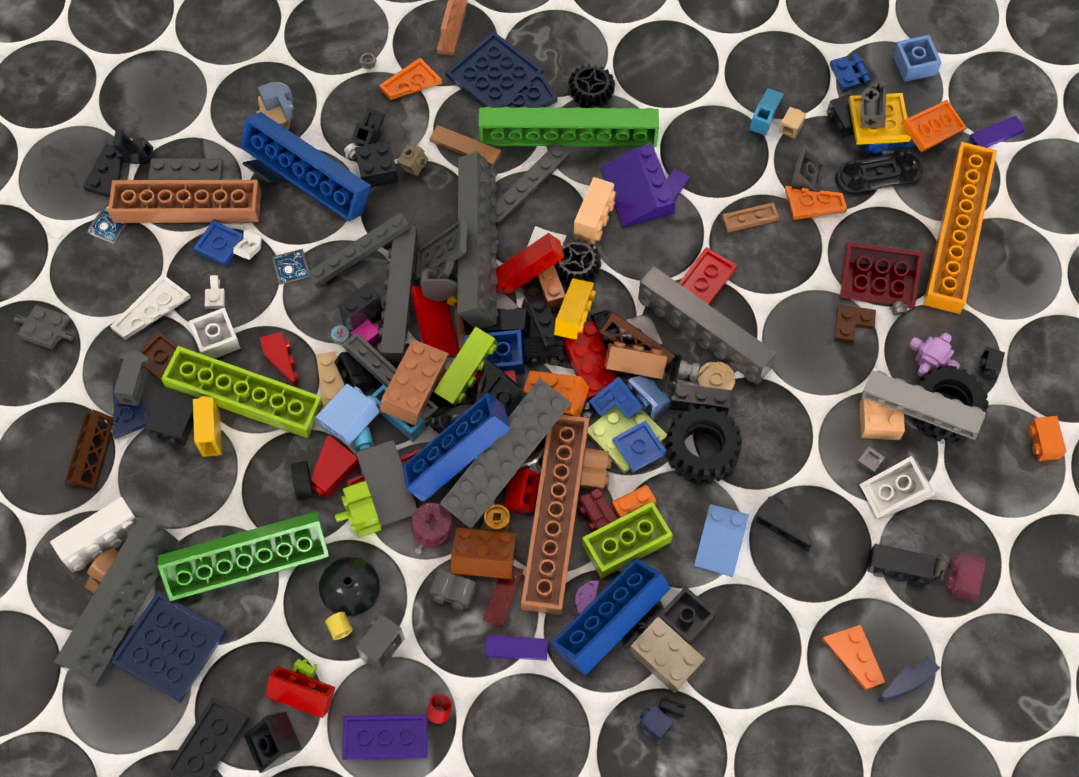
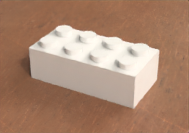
[50,497,137,573]

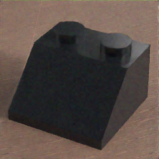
[244,712,302,773]

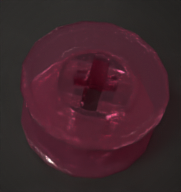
[412,503,452,547]

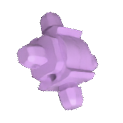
[909,333,960,377]

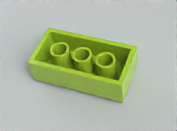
[582,501,673,579]

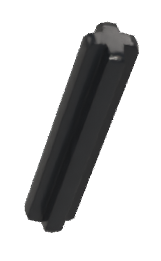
[665,353,682,389]

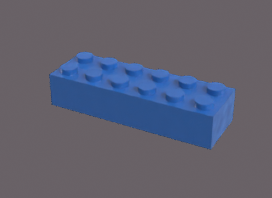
[402,392,510,502]
[551,558,671,675]

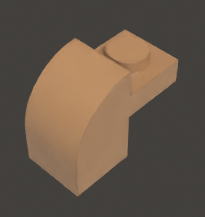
[85,548,118,593]

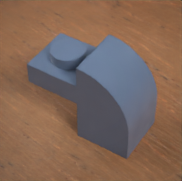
[258,82,294,120]

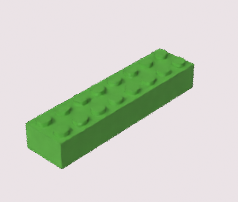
[158,512,329,601]

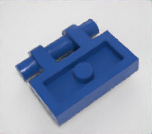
[830,53,871,92]

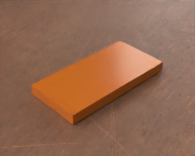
[901,100,967,152]

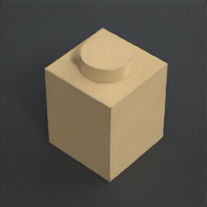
[779,107,806,139]

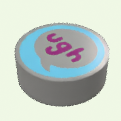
[331,325,350,345]

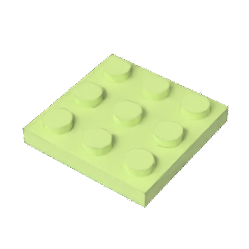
[587,405,667,474]

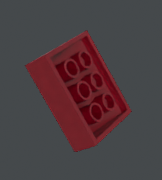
[840,242,923,308]

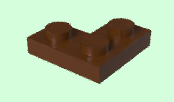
[834,305,876,343]

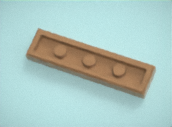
[429,125,501,167]

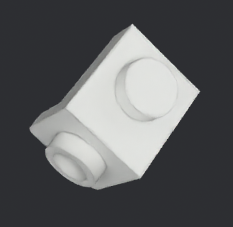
[233,228,262,260]

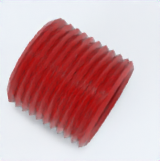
[426,694,453,724]

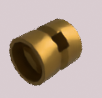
[484,504,511,532]

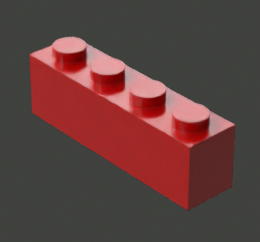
[496,233,564,296]

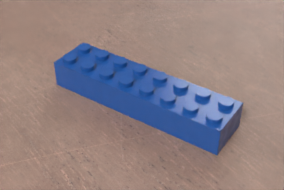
[240,112,371,222]

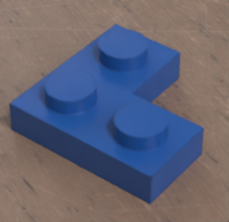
[589,377,644,419]

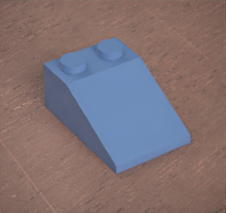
[694,504,749,577]

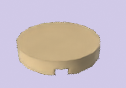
[697,361,735,391]

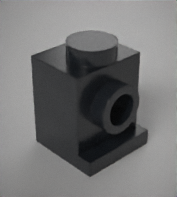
[979,347,1005,380]

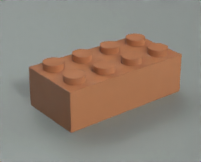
[380,339,448,426]

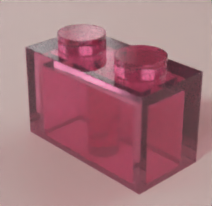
[948,552,986,602]

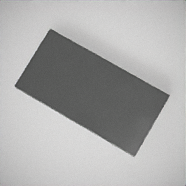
[356,440,419,527]

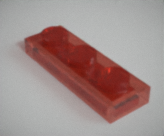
[483,566,523,627]

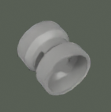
[677,360,700,382]

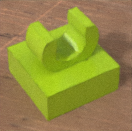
[292,659,317,679]

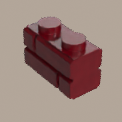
[577,488,618,533]

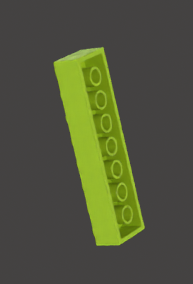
[162,346,323,439]

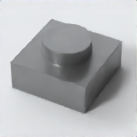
[857,446,885,474]

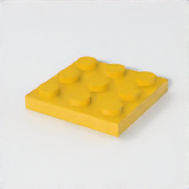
[848,93,911,145]

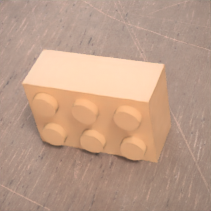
[574,177,616,246]

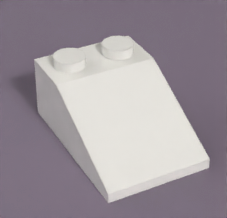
[859,456,936,519]

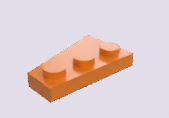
[379,58,442,100]
[785,186,847,220]
[821,625,885,691]

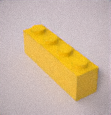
[554,278,596,339]

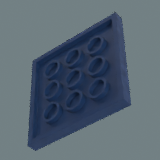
[445,31,544,108]
[110,592,227,703]

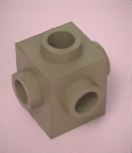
[397,145,428,176]

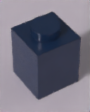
[640,705,674,742]

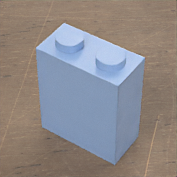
[316,384,380,446]

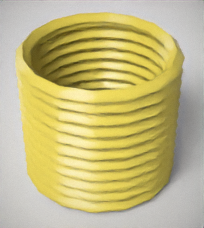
[325,612,353,640]

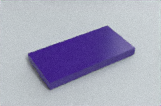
[342,714,428,760]

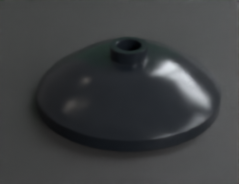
[319,557,380,616]

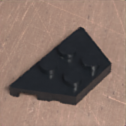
[476,359,527,417]

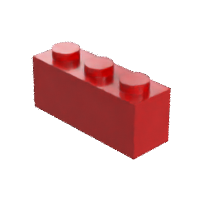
[265,666,335,718]

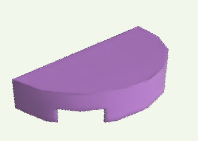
[575,581,599,614]

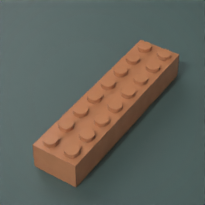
[108,180,261,223]

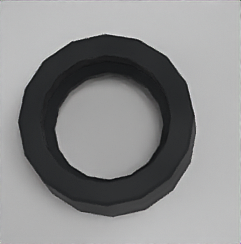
[291,461,313,500]

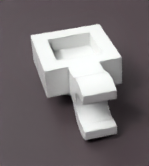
[205,275,225,309]

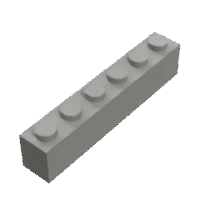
[862,370,986,440]

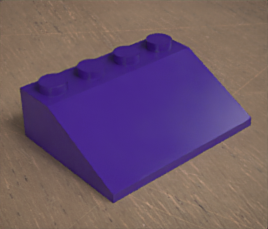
[601,143,675,228]

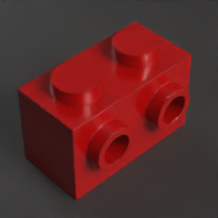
[503,468,540,515]

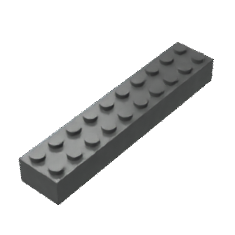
[457,151,498,329]

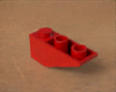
[260,332,299,388]

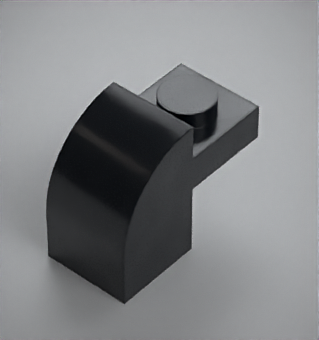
[351,108,386,145]
[113,130,153,164]
[590,309,622,345]

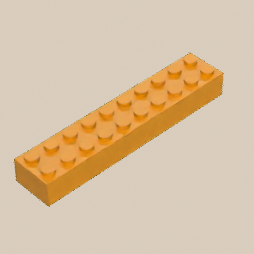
[923,142,997,314]

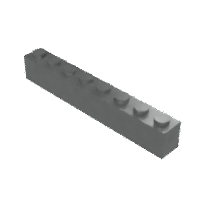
[377,226,418,363]

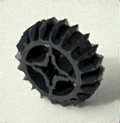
[568,64,615,108]
[554,238,601,285]

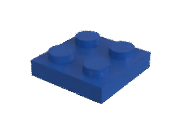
[193,220,244,266]
[612,420,666,473]

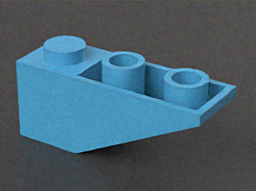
[750,88,784,135]

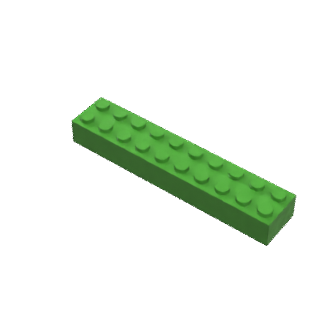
[479,107,659,147]

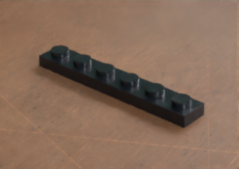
[520,276,563,349]

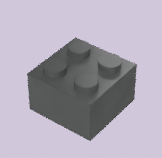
[356,614,405,672]

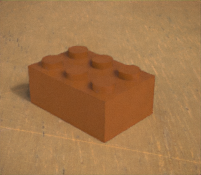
[451,528,516,579]

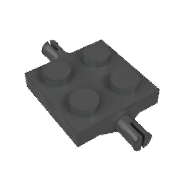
[14,305,75,350]

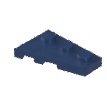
[113,380,149,439]

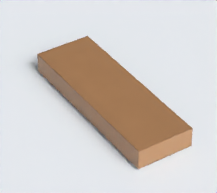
[721,202,779,233]

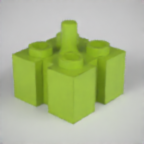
[335,481,382,538]

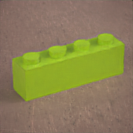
[434,327,497,407]

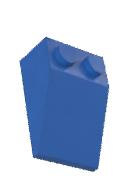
[464,329,525,374]

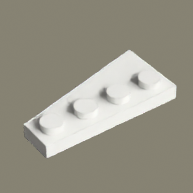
[110,274,191,340]

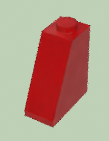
[311,435,360,499]

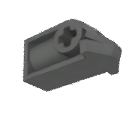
[861,81,886,128]
[113,351,149,406]

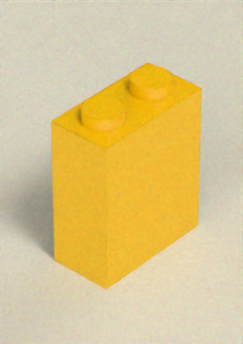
[193,396,222,457]

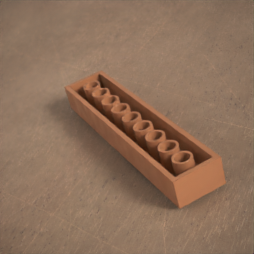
[521,415,589,615]

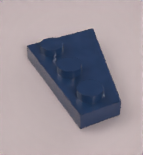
[503,73,558,108]

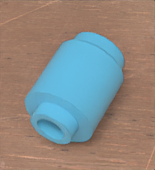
[353,426,374,451]

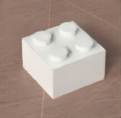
[189,308,241,359]

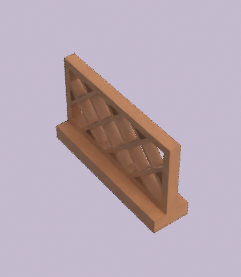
[437,0,468,56]

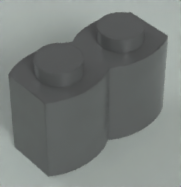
[429,570,477,610]

